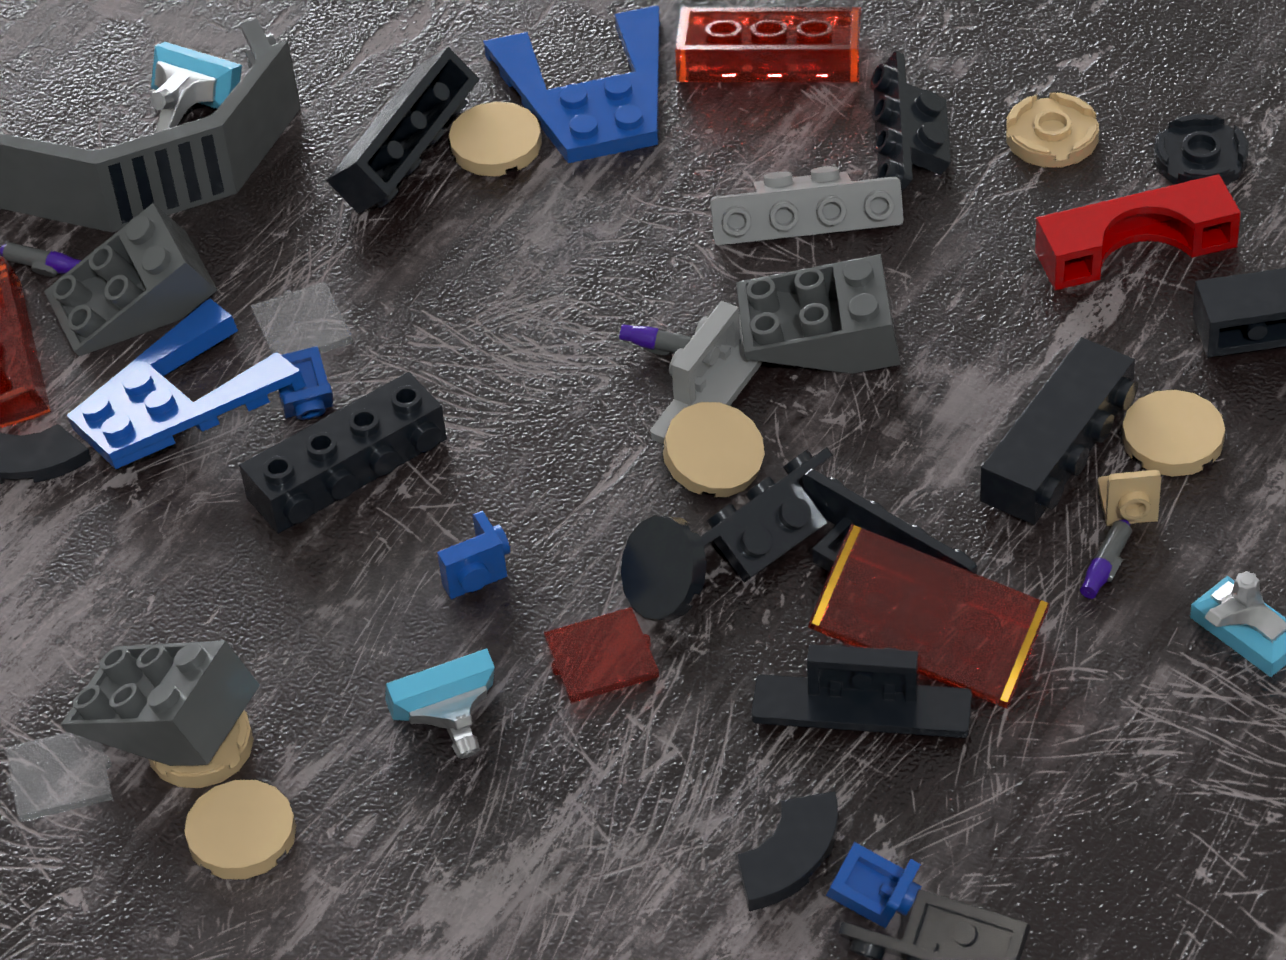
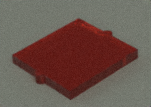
[544,607,659,703]

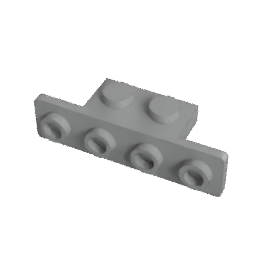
[710,166,904,245]
[650,300,763,444]

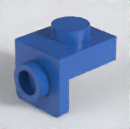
[278,346,333,420]
[437,511,510,599]
[826,842,922,929]

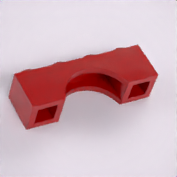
[1035,174,1241,291]

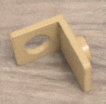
[1097,470,1161,526]

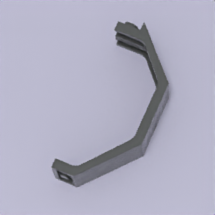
[0,18,301,232]

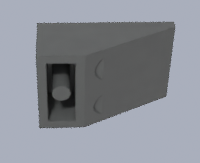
[44,203,218,356]
[736,254,901,374]
[61,641,260,766]

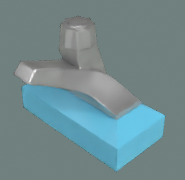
[149,42,242,133]
[1190,571,1286,677]
[386,648,495,759]

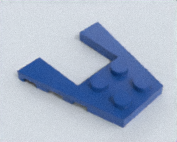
[484,5,660,163]
[67,299,306,469]

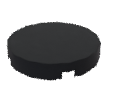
[1153,114,1249,186]
[621,515,707,621]

